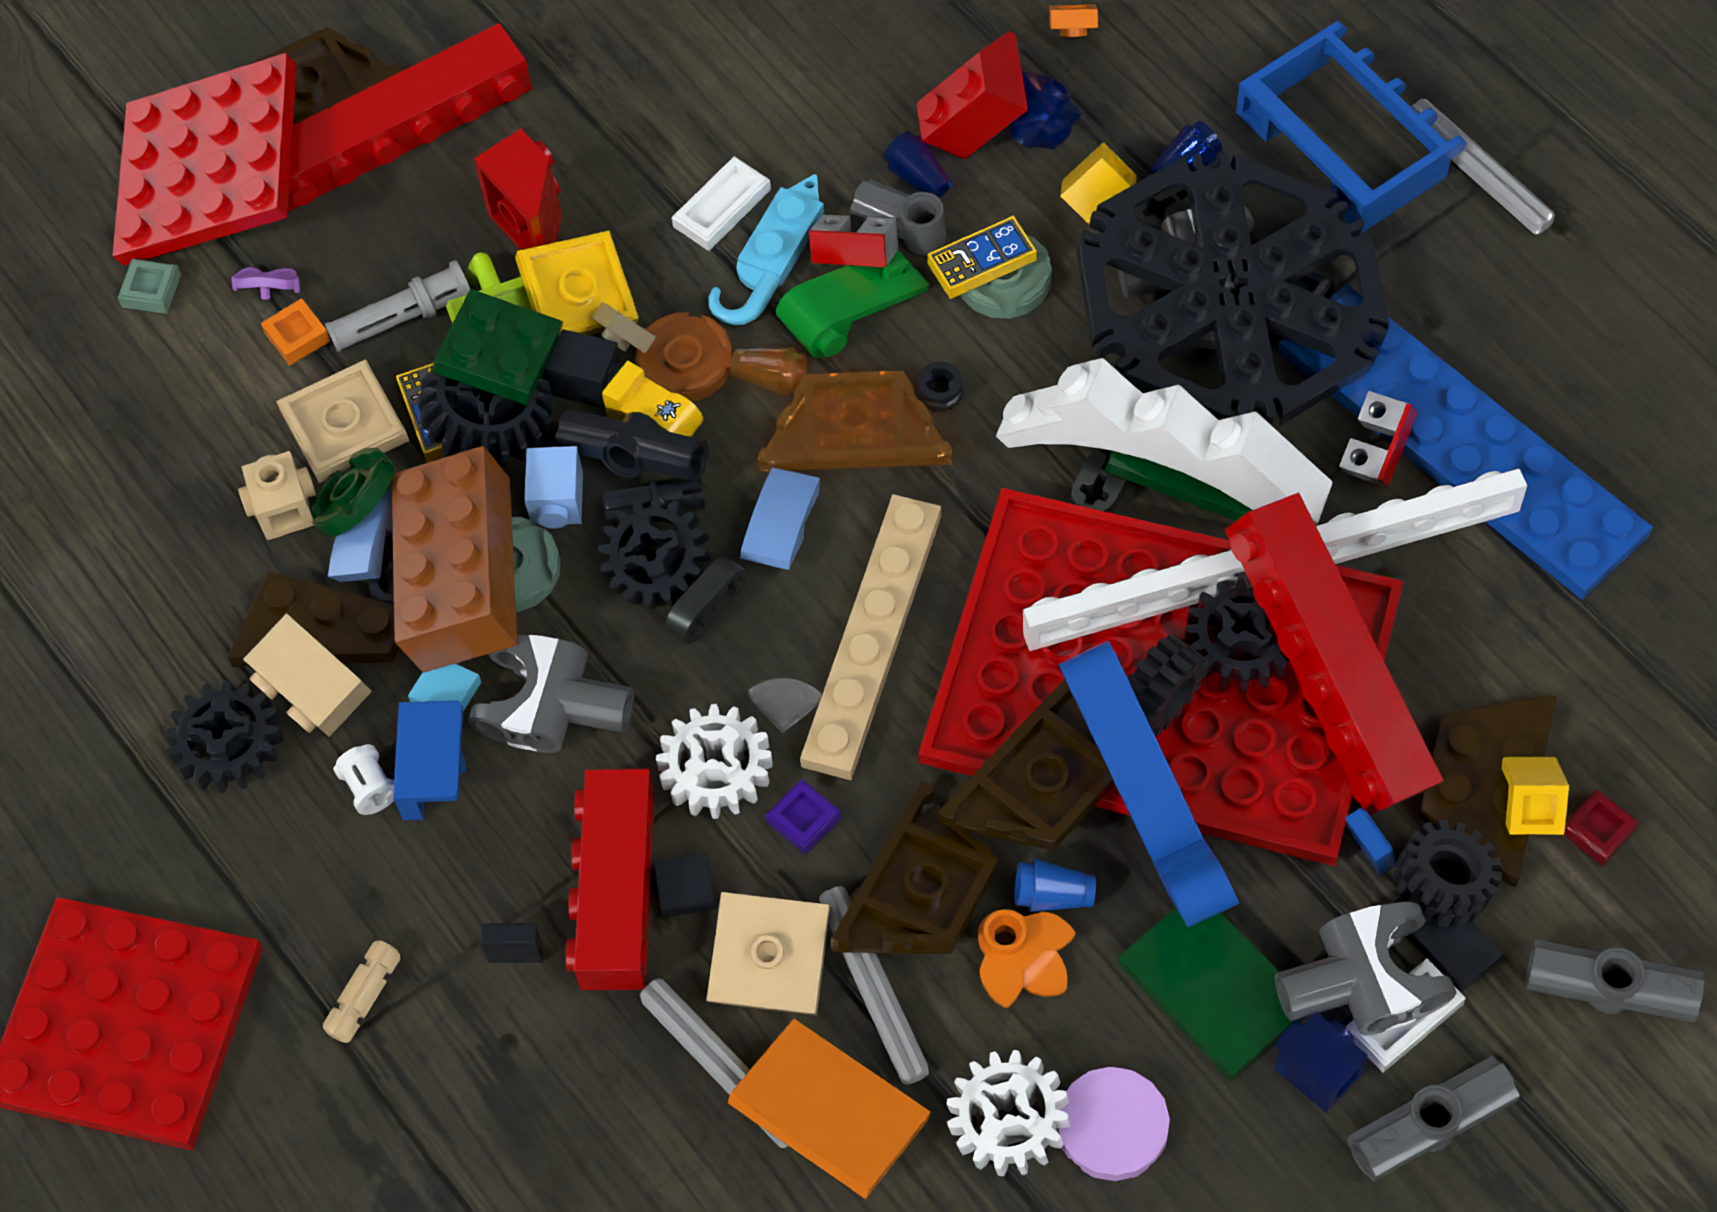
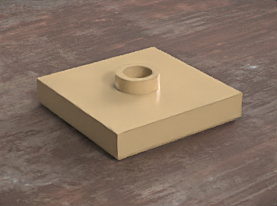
[276,359,409,484]
[706,892,831,1016]

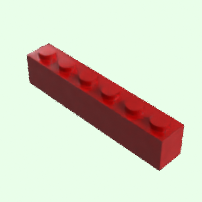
[288,23,532,212]
[1225,492,1444,816]

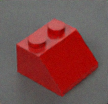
[917,31,1028,159]
[474,128,562,250]

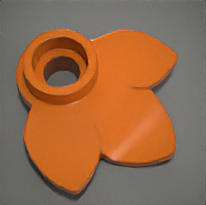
[978,909,1076,1008]

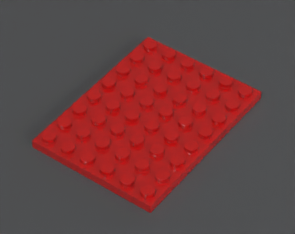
[918,488,1403,867]

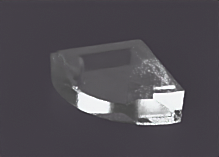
[748,678,822,733]

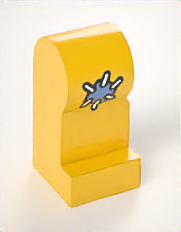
[602,361,703,437]

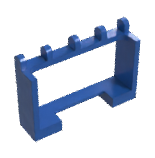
[1236,21,1467,233]

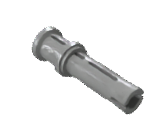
[324,259,470,352]

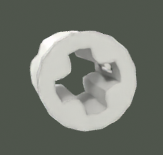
[333,744,394,815]

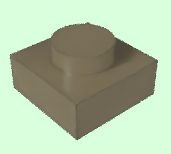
[592,302,656,353]

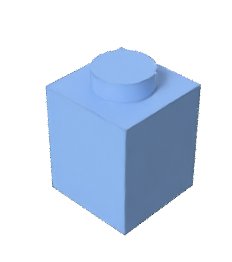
[525,446,583,529]

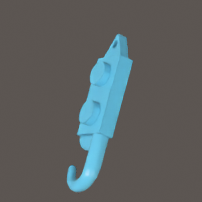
[708,174,824,325]

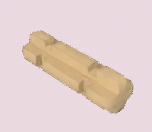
[323,940,400,1043]

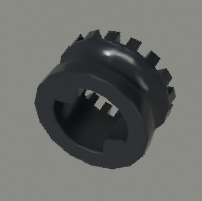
[918,361,963,412]

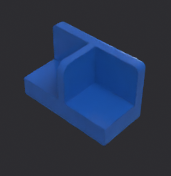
[393,700,466,820]

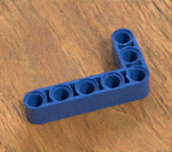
[1058,641,1239,928]

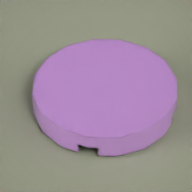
[1057,1067,1170,1181]

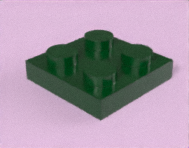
[433,289,563,405]

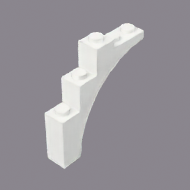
[996,358,1333,524]

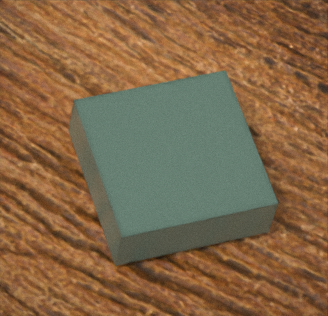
[118,259,181,314]

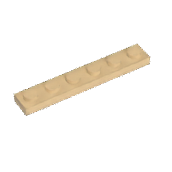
[800,494,941,781]

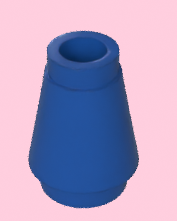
[1014,858,1096,912]

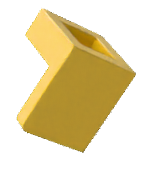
[1060,142,1137,224]
[1502,757,1569,835]

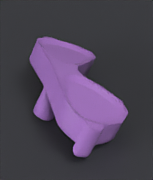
[231,267,300,299]

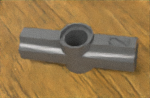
[1525,939,1705,1023]
[1347,1056,1520,1182]

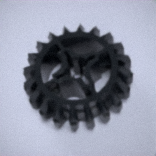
[417,365,553,468]

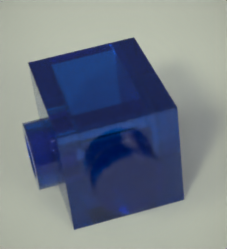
[1275,1012,1368,1113]

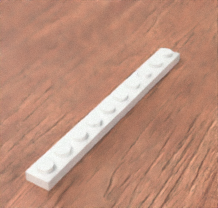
[1023,469,1527,651]

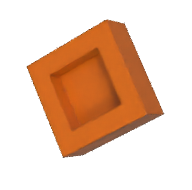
[1049,4,1098,37]
[261,298,331,366]

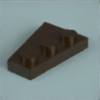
[228,571,400,667]

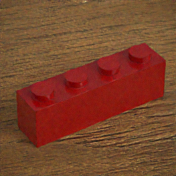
[566,769,655,990]

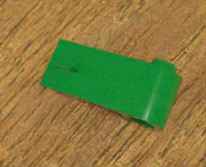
[776,250,930,358]

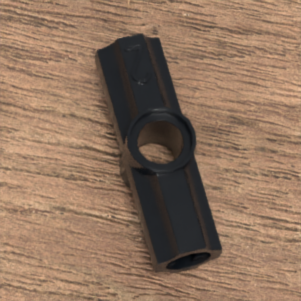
[555,408,709,482]

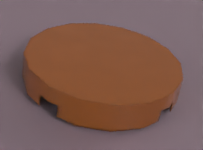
[635,312,733,403]

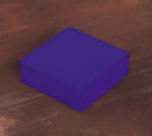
[765,779,841,855]

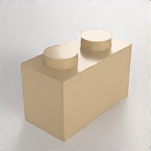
[243,613,372,737]

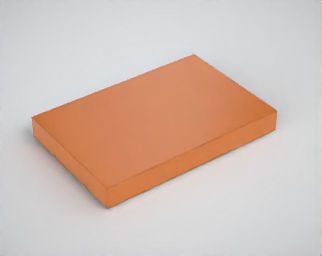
[728,1019,931,1199]

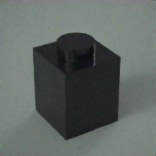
[545,329,624,409]

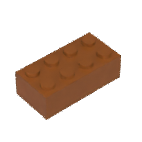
[392,446,518,673]

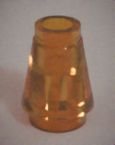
[730,347,807,396]

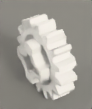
[656,704,773,819]
[947,1050,1071,1176]

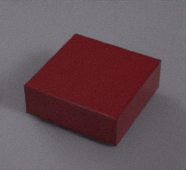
[1564,789,1640,866]

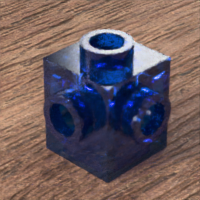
[1009,72,1082,150]

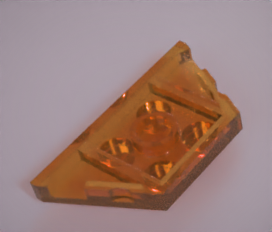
[758,371,952,471]

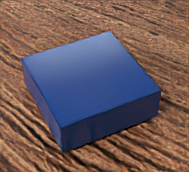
[1345,808,1397,876]

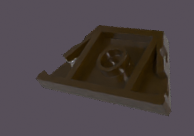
[247,27,404,125]
[938,679,1115,851]
[1419,695,1557,887]
[831,781,998,954]

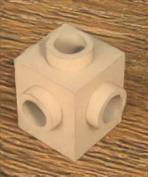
[238,451,316,541]

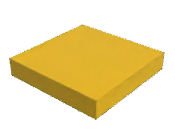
[515,231,639,335]

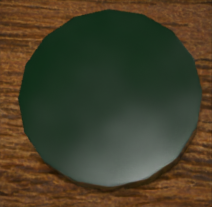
[311,448,395,537]

